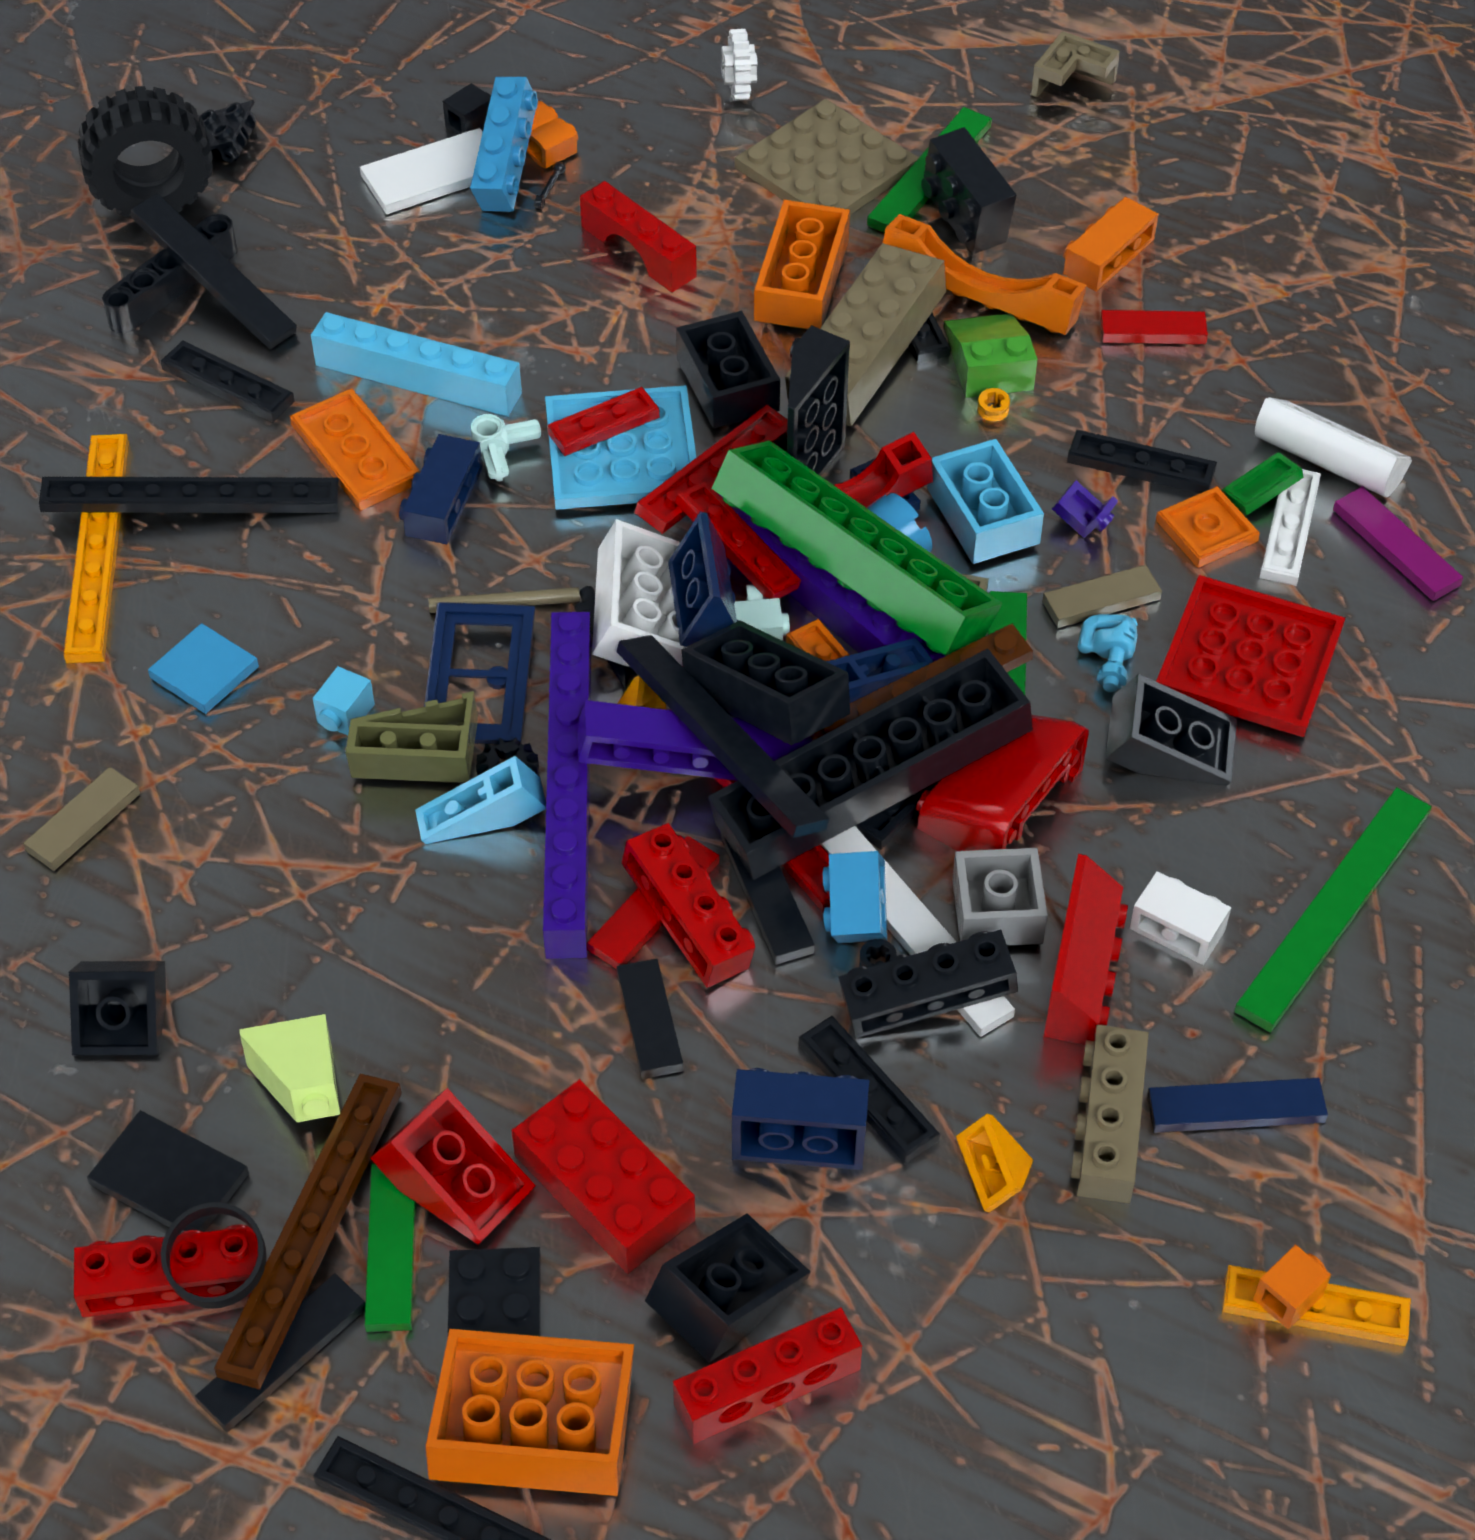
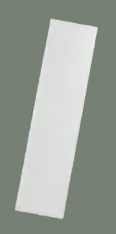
[1260,469,1321,586]

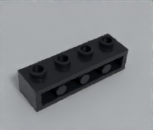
[838,929,1018,1039]

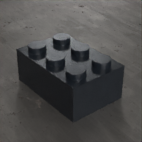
[921,127,1017,254]
[676,311,780,429]

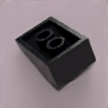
[1106,674,1237,786]
[645,1213,811,1362]

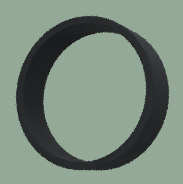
[161,1202,266,1309]

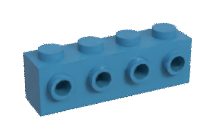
[470,77,538,212]

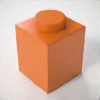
[1253,1244,1331,1330]

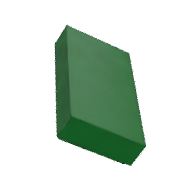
[1222,452,1304,516]

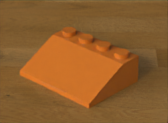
[425,1329,634,1496]

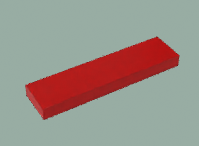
[675,481,801,599]
[587,835,720,970]

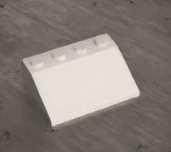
[592,519,685,666]

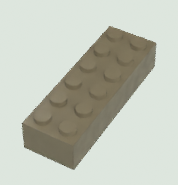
[785,243,946,427]

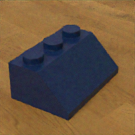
[668,511,739,647]

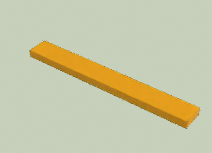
[64,434,129,663]

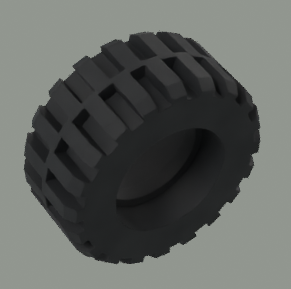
[78,86,213,217]

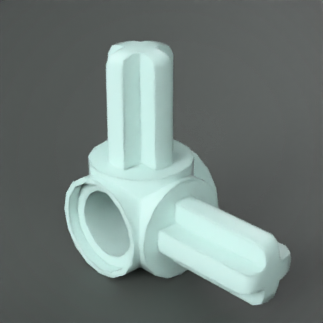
[471,414,541,482]

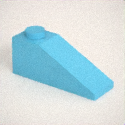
[415,756,546,844]

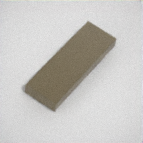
[1042,565,1162,628]
[23,767,140,871]

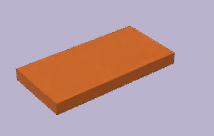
[290,388,421,511]

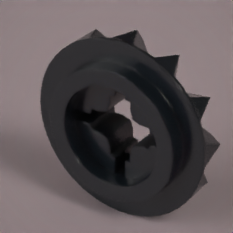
[476,737,539,776]

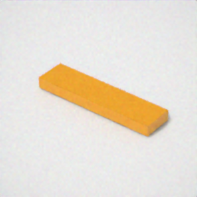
[1222,1265,1411,1346]

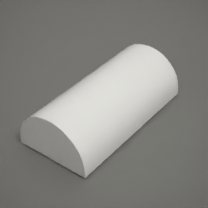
[1255,397,1412,498]

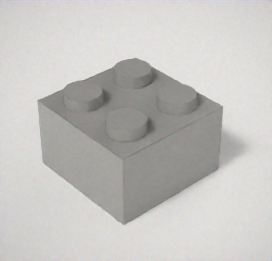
[952,848,1048,945]

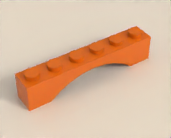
[883,214,1087,335]

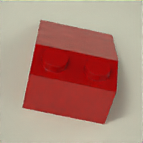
[370,1088,536,1245]

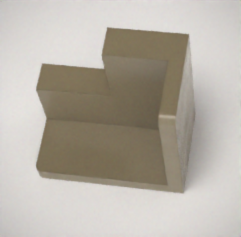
[1031,31,1120,97]

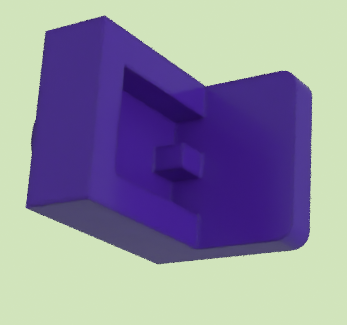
[1052,480,1118,538]

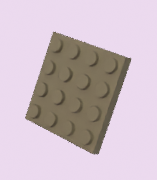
[735,99,919,215]

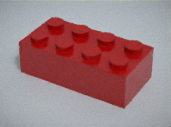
[511,1079,695,1274]

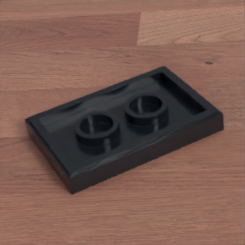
[87,1110,249,1233]

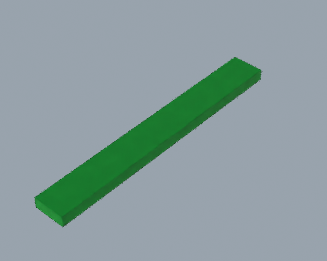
[1234,787,1432,1033]

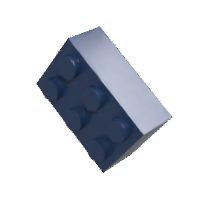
[732,1068,869,1170]

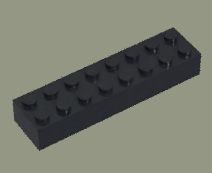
[708,648,1033,880]

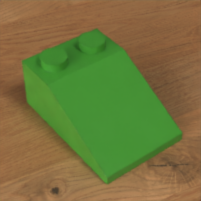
[943,314,1038,398]

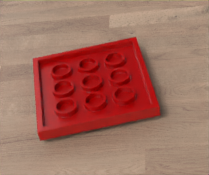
[1156,575,1346,737]

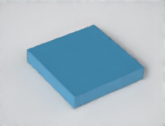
[148,623,259,714]

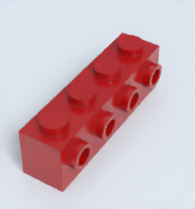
[621,823,756,988]
[74,1224,258,1318]

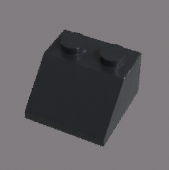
[69,961,166,1055]

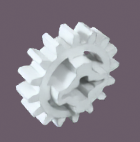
[721,28,757,101]

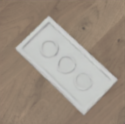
[360,128,483,214]

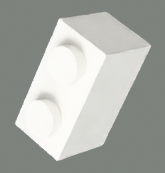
[1129,871,1231,966]

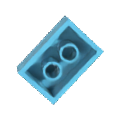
[927,439,1044,564]

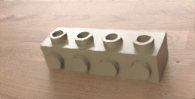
[1071,1024,1149,1204]

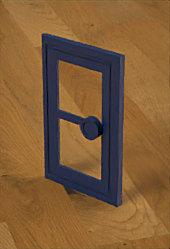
[424,602,535,744]

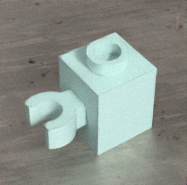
[734,585,790,641]

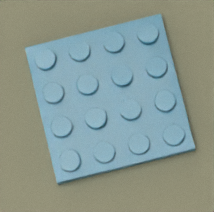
[545,385,697,510]

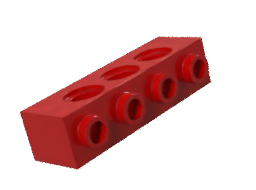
[673,1307,862,1445]

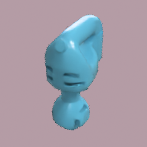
[1078,614,1138,692]

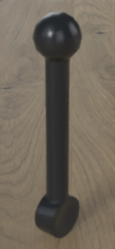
[534,162,566,210]

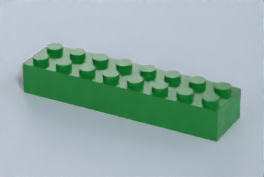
[711,441,1002,656]

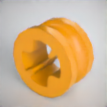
[977,388,1010,422]

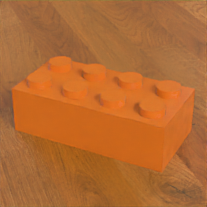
[754,200,850,329]

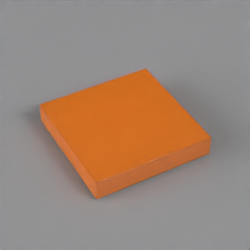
[1156,486,1260,568]

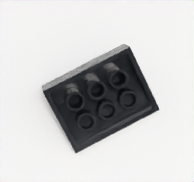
[787,325,850,476]

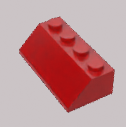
[1044,854,1128,1045]

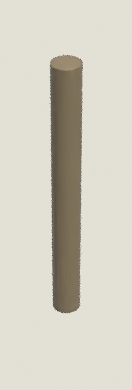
[428,587,580,613]

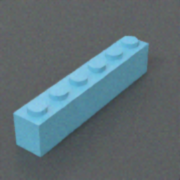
[311,312,522,417]

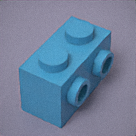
[823,851,887,943]

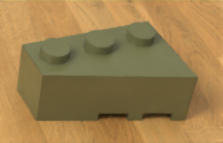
[345,691,478,783]

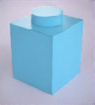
[312,666,375,736]

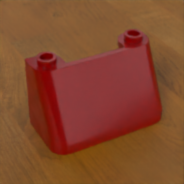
[916,714,1089,851]

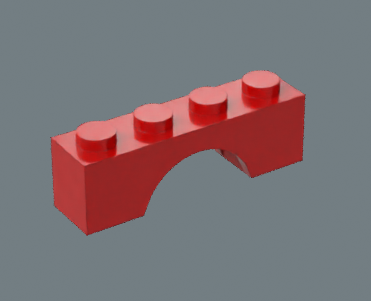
[580,181,697,293]
[834,432,933,507]

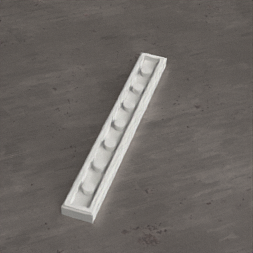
[821,826,1015,1037]

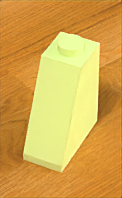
[240,1014,340,1123]

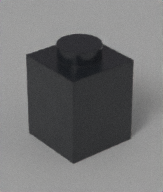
[443,83,491,135]

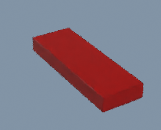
[1100,310,1208,344]
[547,387,660,456]

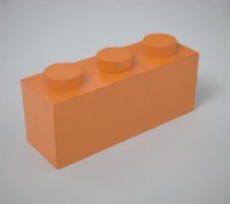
[1063,196,1159,292]

